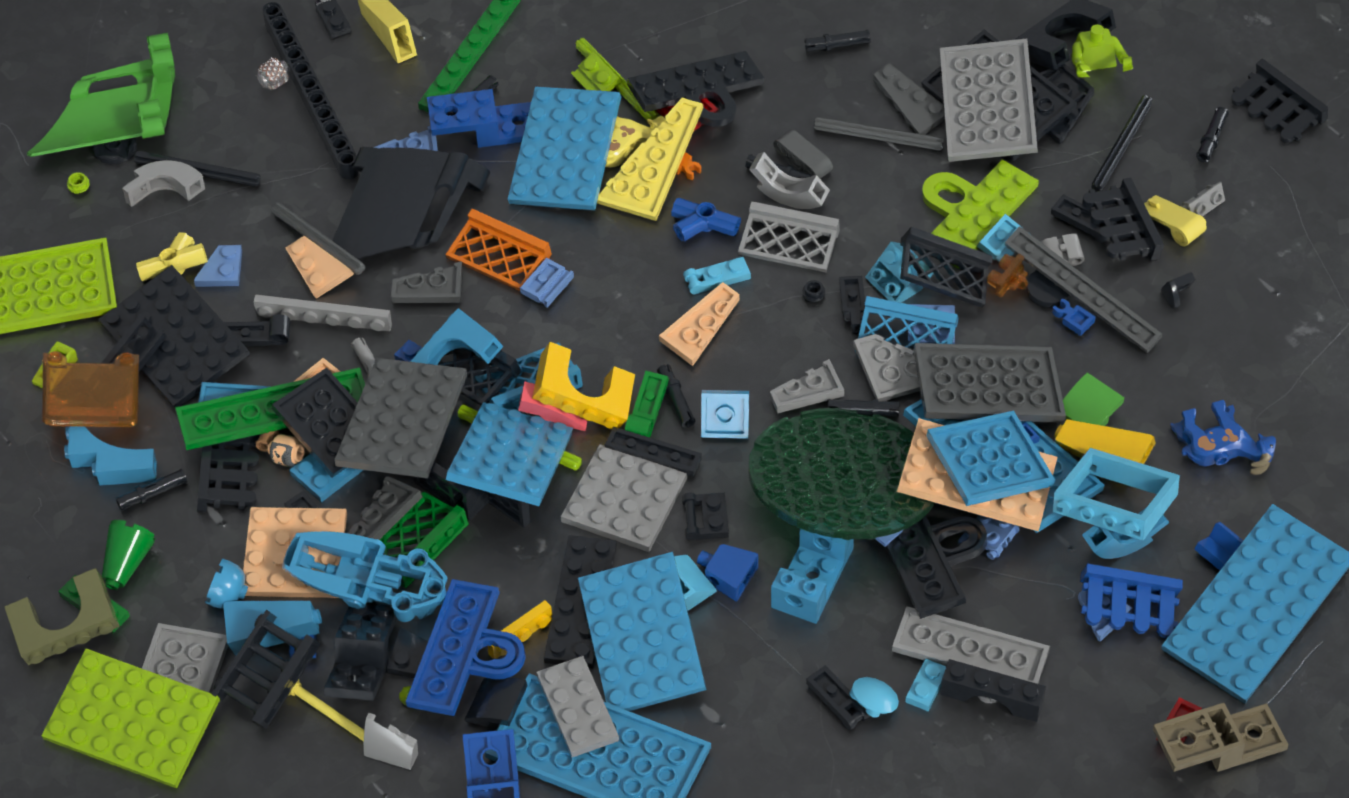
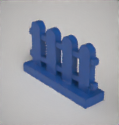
[1080,564,1183,638]

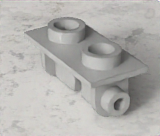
[1181,182,1225,217]

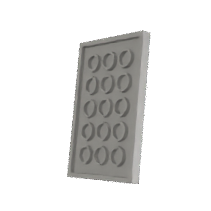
[940,39,1038,162]

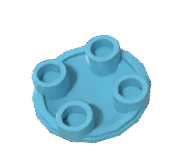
[849,677,899,717]

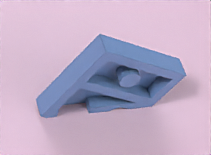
[194,245,242,287]

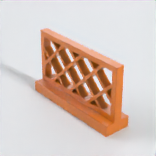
[445,209,552,291]

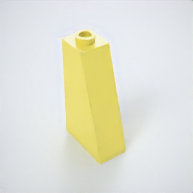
[358,0,417,63]

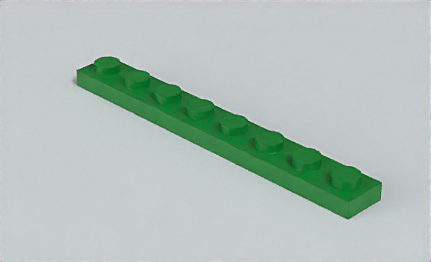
[418,0,521,113]

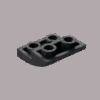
[465,677,528,727]

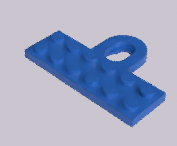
[406,579,526,716]

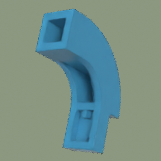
[1082,507,1170,559]

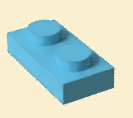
[905,659,946,711]

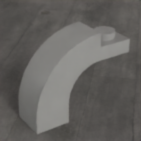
[749,152,830,209]
[122,160,205,207]

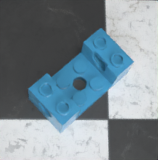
[771,511,854,624]

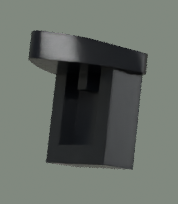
[1161,272,1196,308]

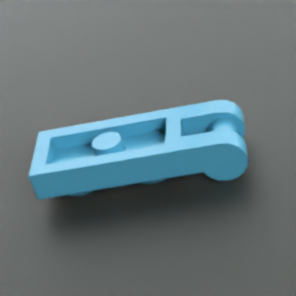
[683,257,751,294]

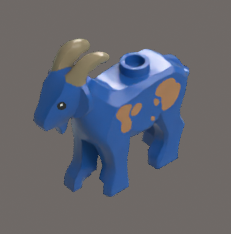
[1170,400,1276,475]

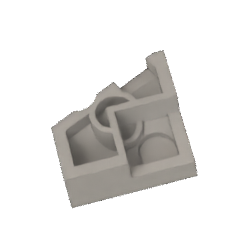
[363,713,418,770]

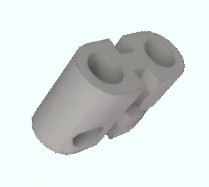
[1041,234,1085,266]

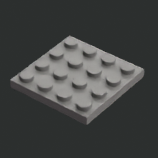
[561,444,687,552]

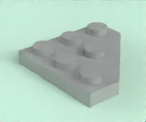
[853,334,920,401]

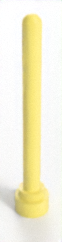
[288,679,364,742]

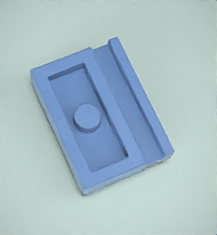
[520,258,574,308]

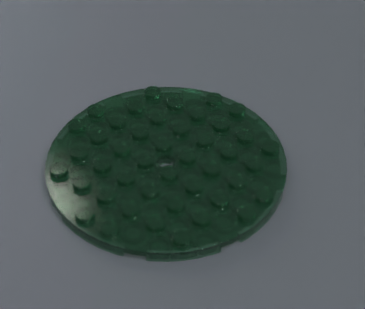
[748,408,935,540]

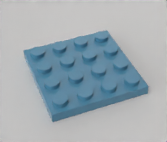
[926,411,1055,506]

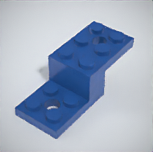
[427,89,531,148]
[463,729,520,798]

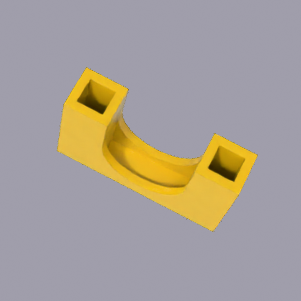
[532,342,635,429]

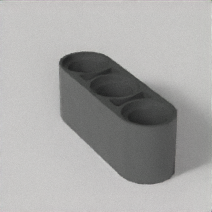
[773,129,833,179]

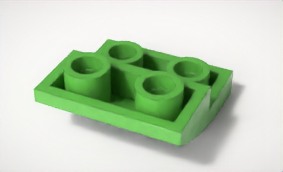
[1063,372,1124,426]

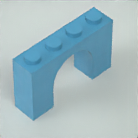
[410,308,503,365]

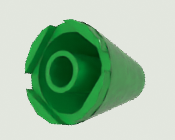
[101,520,156,590]

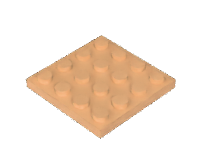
[243,507,347,598]

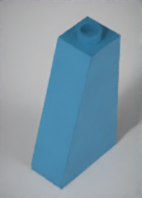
[223,601,322,655]

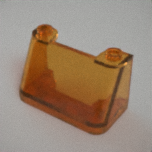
[42,351,139,427]

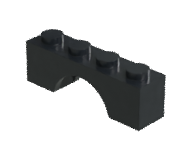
[941,659,1046,722]

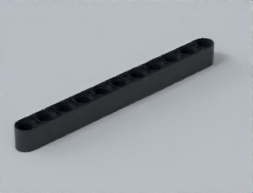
[262,2,359,179]

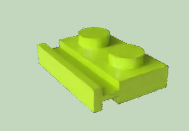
[571,52,621,91]

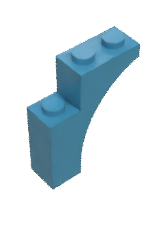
[64,415,157,485]

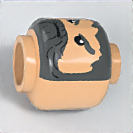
[268,434,305,467]

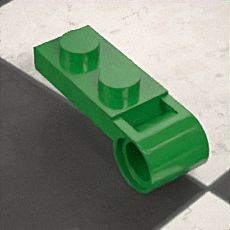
[625,371,669,437]

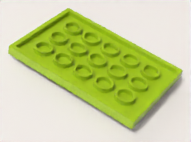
[0,238,117,334]
[41,649,220,788]

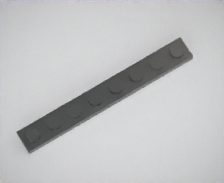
[1005,226,1162,353]

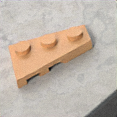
[286,236,354,299]

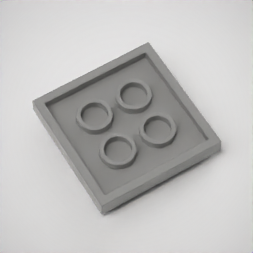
[142,623,228,694]

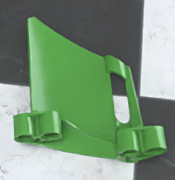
[27,32,175,157]

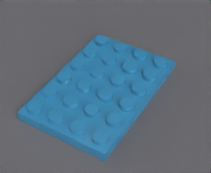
[508,86,621,210]
[446,402,573,506]
[578,552,707,713]

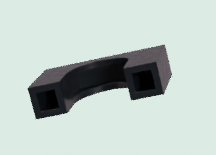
[1015,0,1116,71]

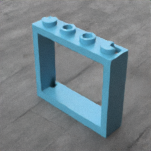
[1053,448,1180,541]

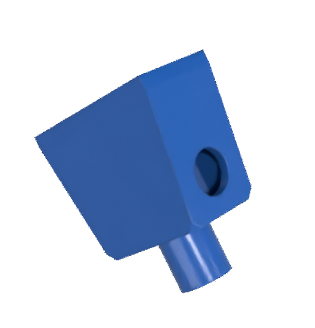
[697,544,758,602]

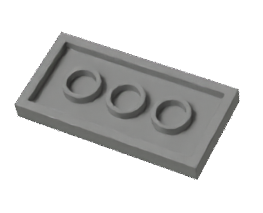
[536,656,619,757]

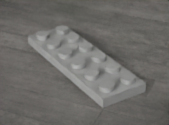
[892,606,1050,684]

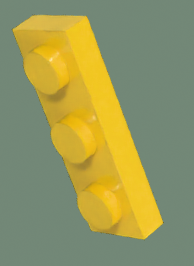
[488,600,552,659]

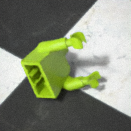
[1071,25,1133,78]

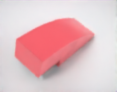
[518,382,587,431]

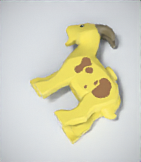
[605,116,665,168]

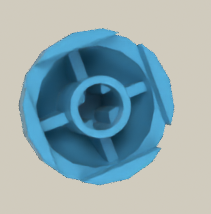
[205,558,249,608]

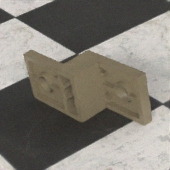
[1153,703,1288,772]

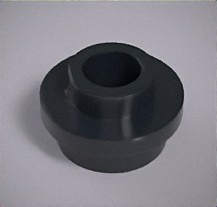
[802,280,825,302]

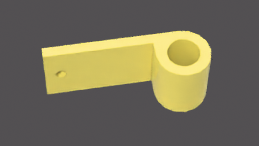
[1144,195,1206,247]

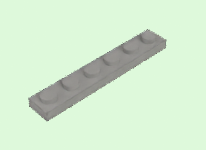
[253,295,392,331]

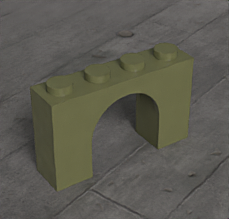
[4,568,120,665]

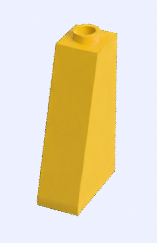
[1054,419,1156,466]

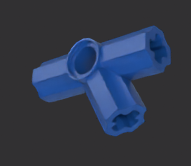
[671,198,741,241]

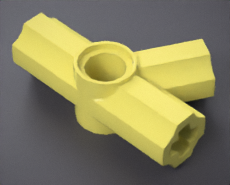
[136,232,208,282]

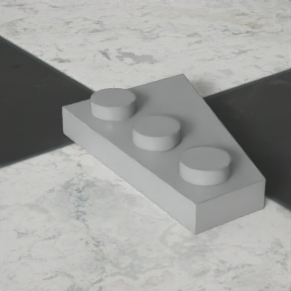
[770,359,844,414]

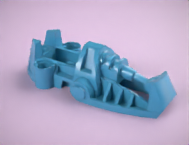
[282,531,448,622]

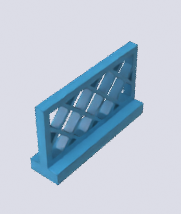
[855,296,959,352]
[475,342,583,410]

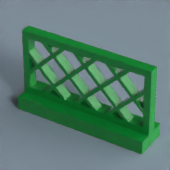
[380,492,469,588]

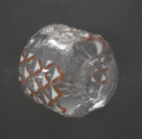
[256,58,290,90]

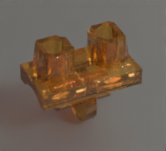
[987,254,1028,298]

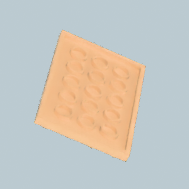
[897,418,1057,531]

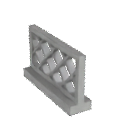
[738,201,840,273]

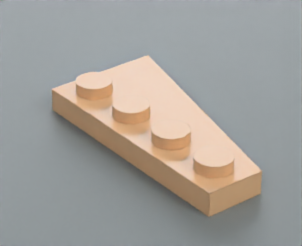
[659,282,739,366]

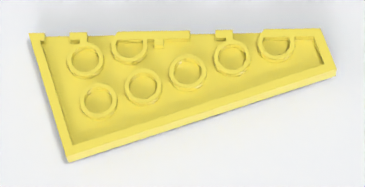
[597,98,703,221]

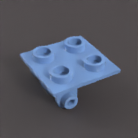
[958,515,1020,560]

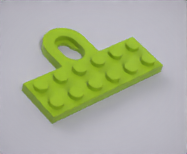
[922,159,1039,269]

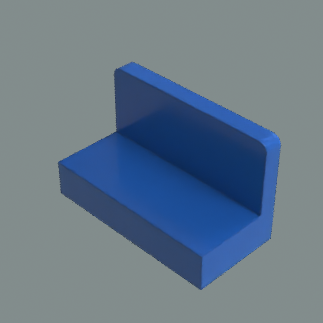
[1194,522,1243,570]

